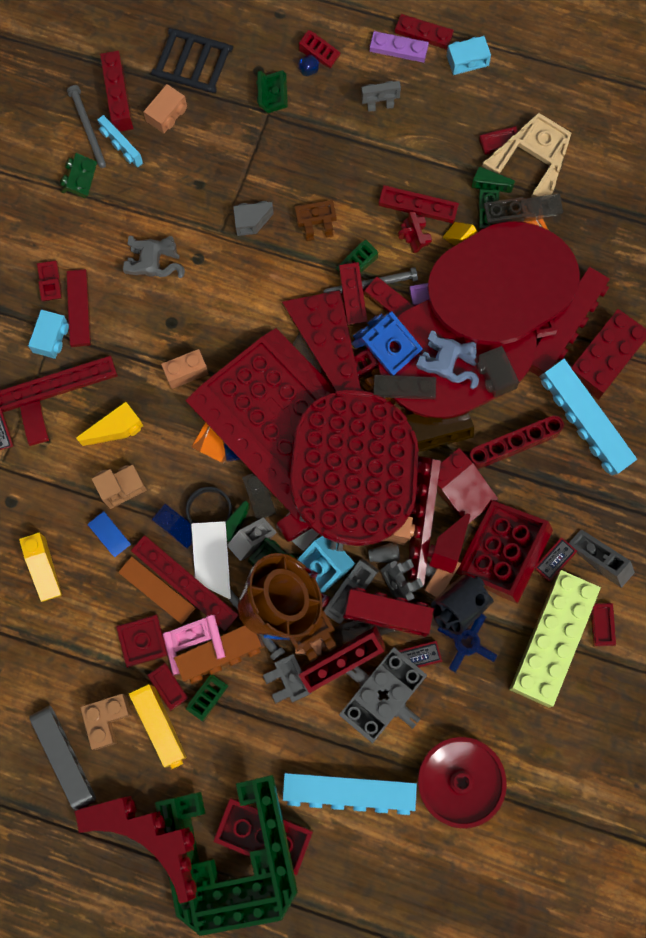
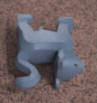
[416,330,479,389]

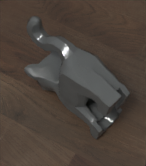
[123,236,185,278]

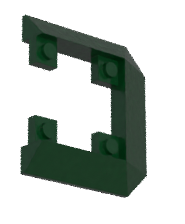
[155,775,298,936]

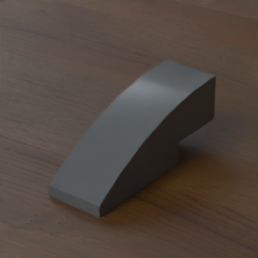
[324,558,380,624]

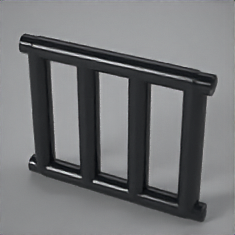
[151,28,234,94]

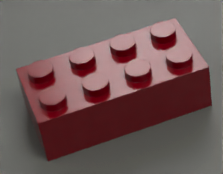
[571,309,646,400]
[213,798,314,876]

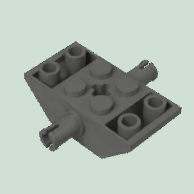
[339,648,427,744]

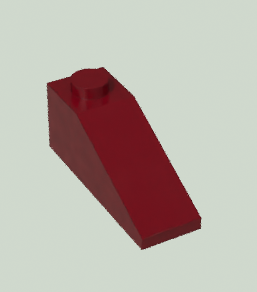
[427,514,471,574]

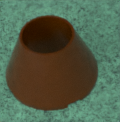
[238,553,322,638]

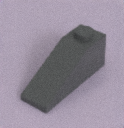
[569,529,635,588]

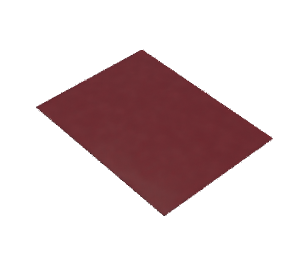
[185,328,335,519]

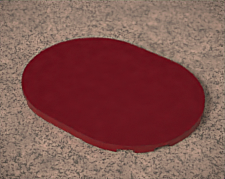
[428,222,580,345]
[378,299,537,419]
[290,390,419,546]

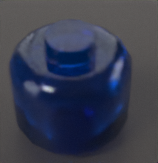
[298,55,319,77]

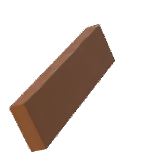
[118,557,196,625]

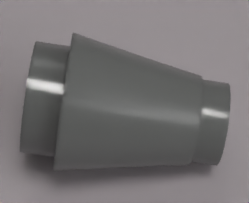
[369,543,400,563]

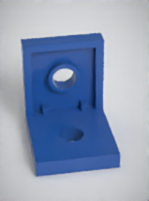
[351,311,423,376]

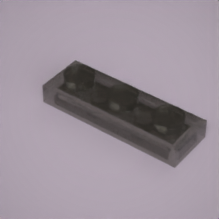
[374,375,436,399]

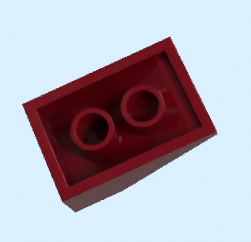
[437,448,498,524]

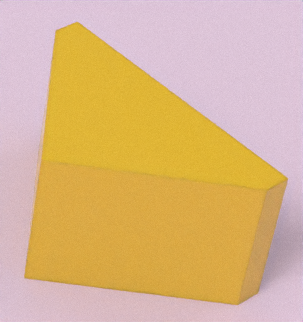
[443,222,478,246]

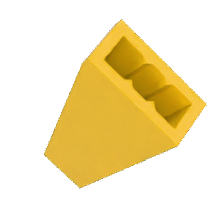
[129,684,187,769]

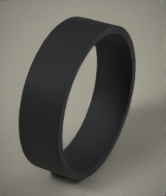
[186,487,233,524]

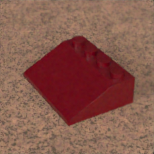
[456,500,553,604]

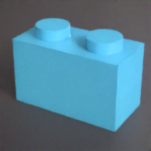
[447,36,491,75]
[28,310,69,359]

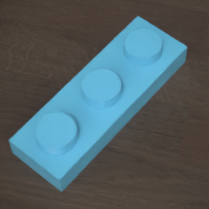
[98,115,143,168]

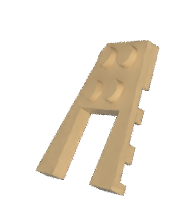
[482,113,571,206]

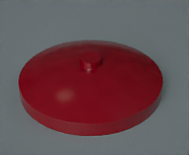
[418,737,507,828]

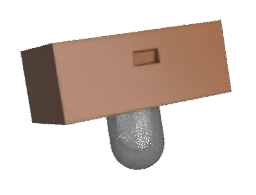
[423,562,461,600]

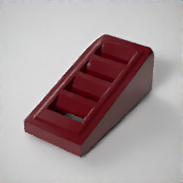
[299,30,341,69]
[354,348,378,379]

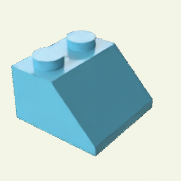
[297,536,355,593]

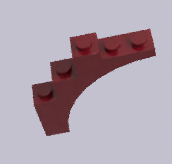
[75,796,197,903]

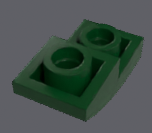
[479,190,500,229]

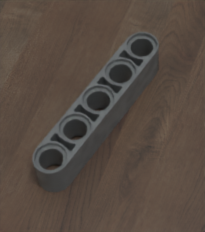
[29,705,96,811]

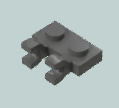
[361,81,401,112]
[380,559,424,603]
[263,654,311,704]

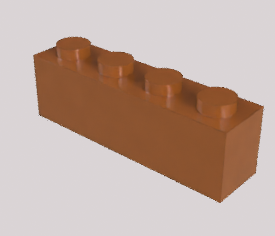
[174,626,265,684]

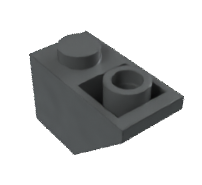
[233,201,274,236]

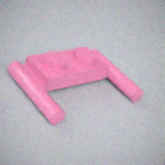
[163,615,226,675]

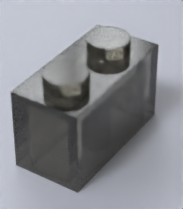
[476,346,519,398]

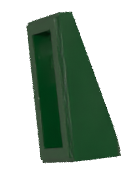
[472,167,515,193]
[336,239,378,273]
[225,501,250,543]
[185,675,229,722]

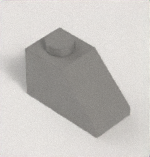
[227,517,277,561]

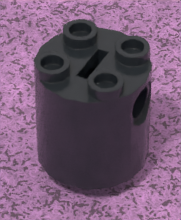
[431,574,494,635]

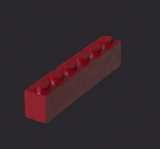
[529,267,610,376]

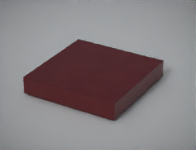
[116,615,168,668]

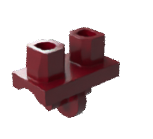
[398,212,432,253]

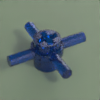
[438,614,498,673]

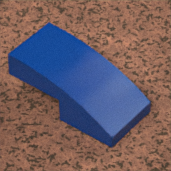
[88,511,131,558]

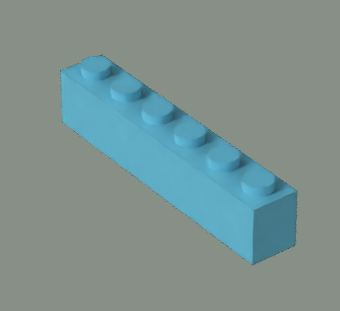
[539,359,637,476]
[283,773,417,815]

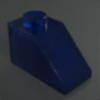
[152,504,193,549]

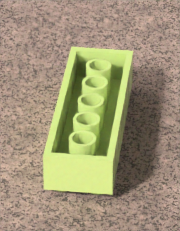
[509,570,601,707]

